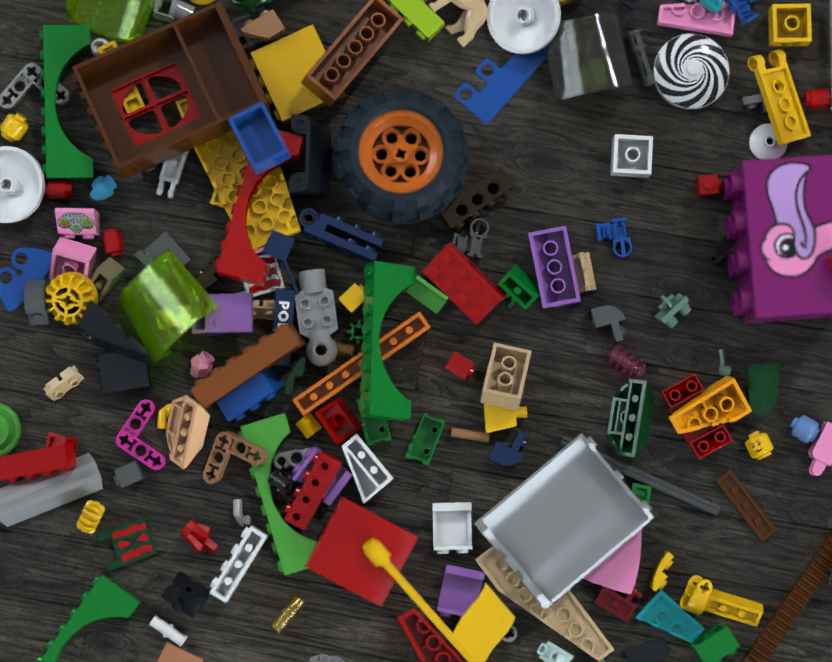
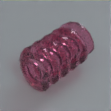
[606,343,648,380]

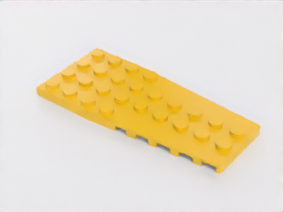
[176,98,301,251]

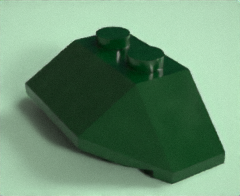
[607,379,654,458]

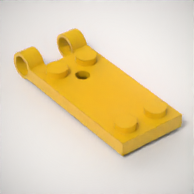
[747,49,811,146]

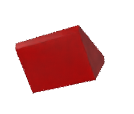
[314,397,362,445]

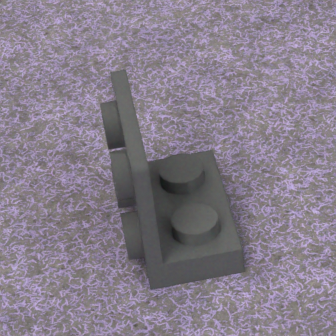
[134,232,191,285]

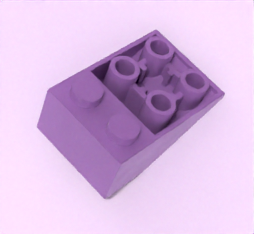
[192,293,253,336]

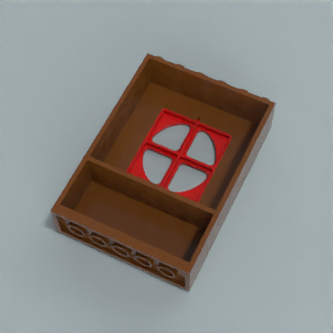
[72,1,271,179]

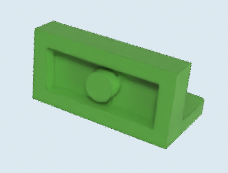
[406,275,448,315]

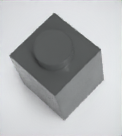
[113,461,145,488]

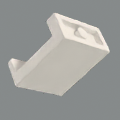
[432,502,472,554]

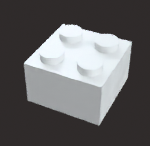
[610,134,653,178]

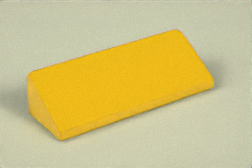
[704,589,763,627]

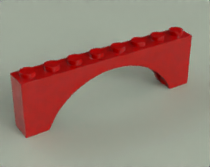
[215,130,305,287]

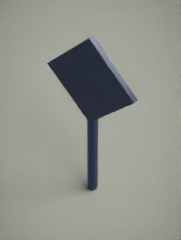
[263,229,299,294]

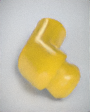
[157,403,172,429]

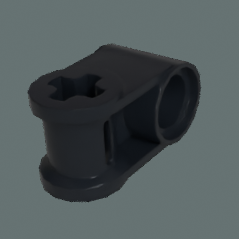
[268,469,299,498]

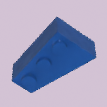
[217,367,286,422]

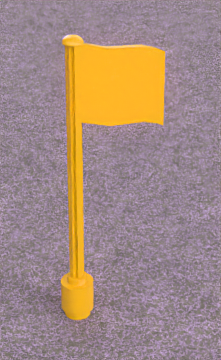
[362,537,515,662]

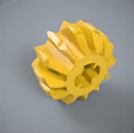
[76,500,105,534]

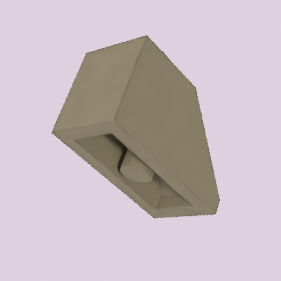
[91,257,125,303]

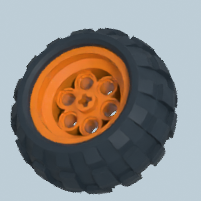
[333,88,469,224]

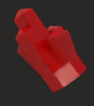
[180,519,218,553]

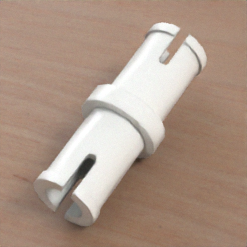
[149,615,188,647]

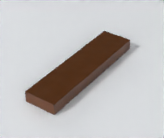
[714,469,777,542]

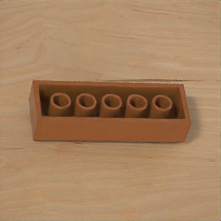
[301,0,404,107]
[190,323,306,409]

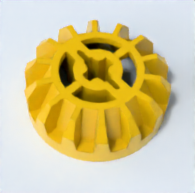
[45,272,98,325]

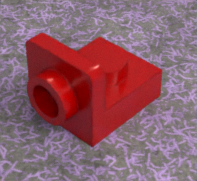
[45,432,78,452]

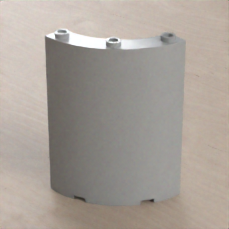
[474,433,654,609]

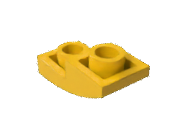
[650,551,674,591]

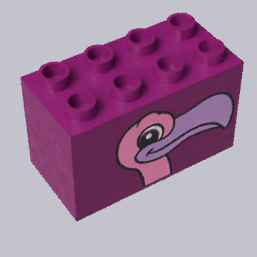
[722,155,832,324]

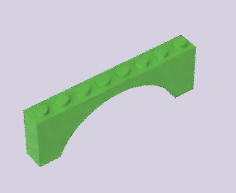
[238,413,318,575]

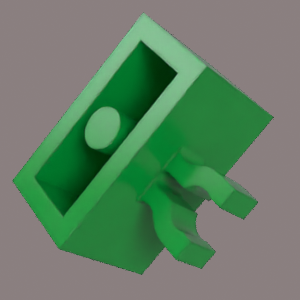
[498,264,540,310]

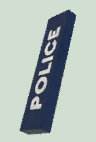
[273,288,295,366]

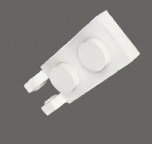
[156,150,189,199]

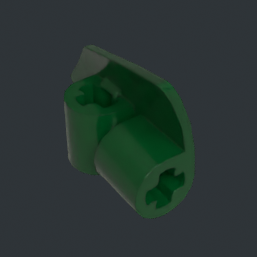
[745,362,782,418]

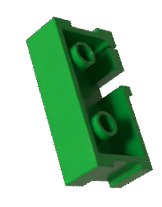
[356,398,392,446]
[405,413,445,466]

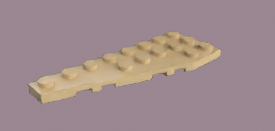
[475,546,614,661]

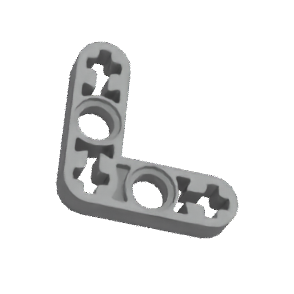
[0,63,71,110]

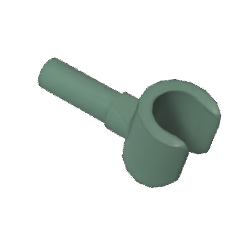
[718,349,731,376]

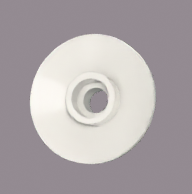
[749,124,787,160]

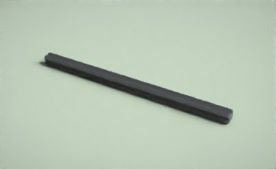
[560,437,720,515]

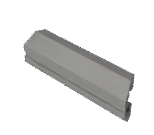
[0,453,103,527]

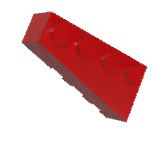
[395,608,464,662]

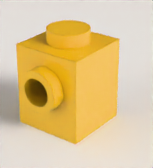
[338,283,365,314]

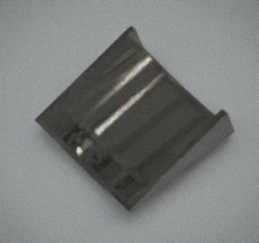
[545,12,632,103]

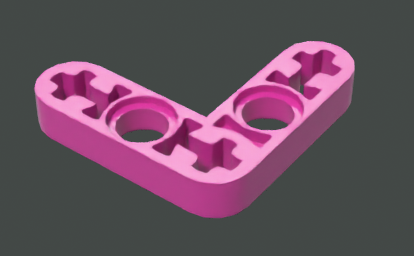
[116,399,166,470]

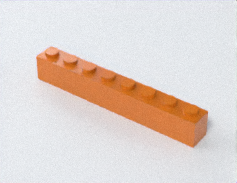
[293,311,431,416]

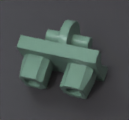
[654,293,691,328]

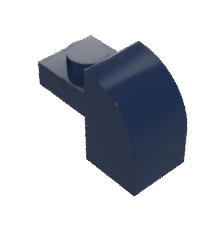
[488,431,527,466]

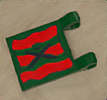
[96,517,158,571]

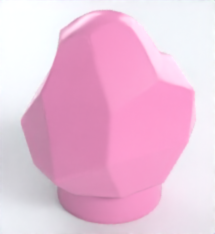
[190,351,215,378]

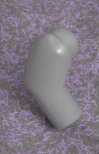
[233,499,251,527]

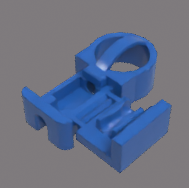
[725,0,760,25]
[595,218,632,258]

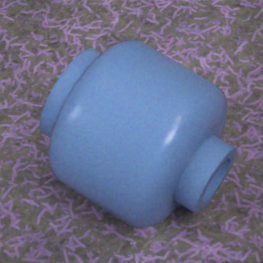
[790,415,820,443]

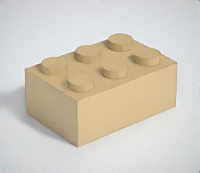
[480,342,532,411]

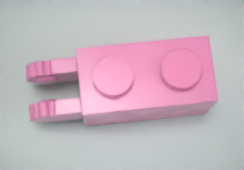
[808,421,832,476]

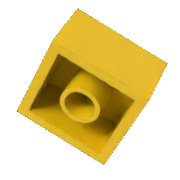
[768,4,812,47]

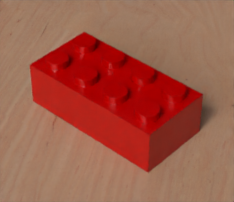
[422,242,506,325]

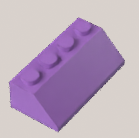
[528,226,581,308]

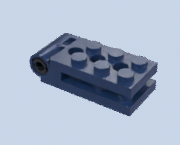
[299,208,384,262]

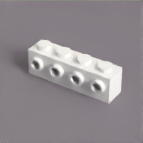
[209,525,269,603]

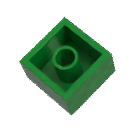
[689,623,740,662]

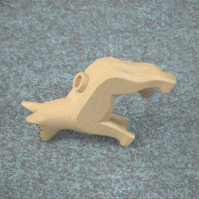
[427,0,488,47]

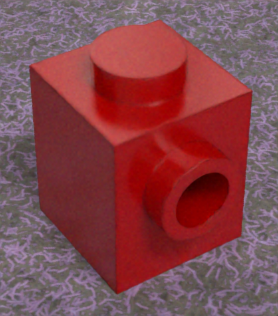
[695,174,722,198]

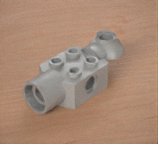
[295,269,339,366]

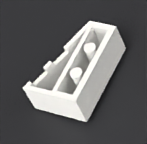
[342,434,394,503]

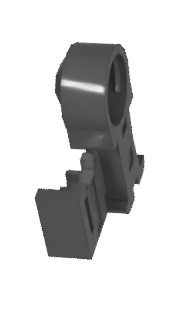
[452,218,489,258]

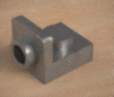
[739,94,767,115]

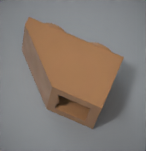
[240,9,286,42]

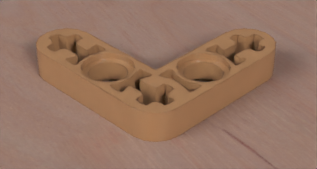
[203,431,268,484]

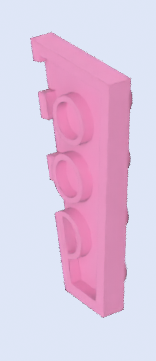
[657,2,736,37]

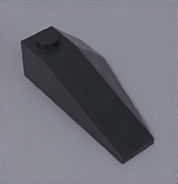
[79,300,152,364]

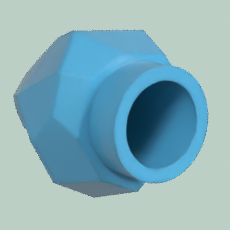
[90,175,117,201]

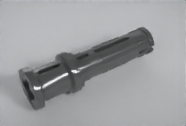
[625,29,656,88]

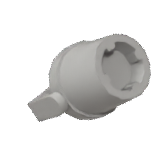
[153,0,195,23]

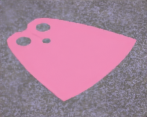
[583,529,641,594]

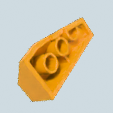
[668,376,752,434]

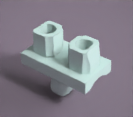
[537,641,574,662]

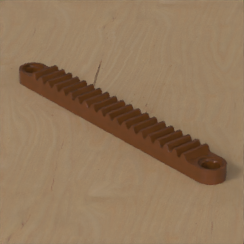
[740,529,832,662]

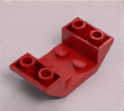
[661,373,733,459]

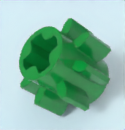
[346,320,363,345]

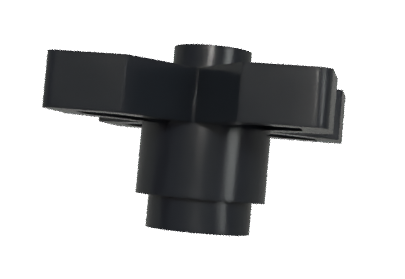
[161,571,210,618]

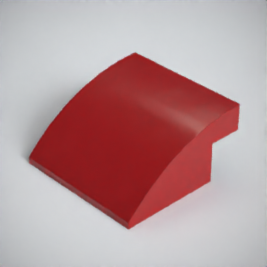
[305,497,418,606]

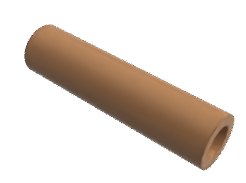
[450,427,490,443]

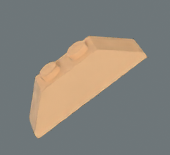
[166,395,210,469]

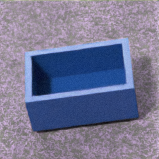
[228,101,291,175]

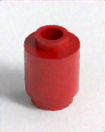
[804,89,831,108]
[44,179,73,199]
[102,228,125,258]

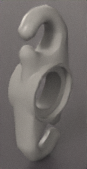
[273,447,313,470]

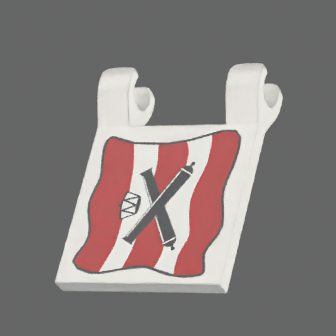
[236,254,285,297]

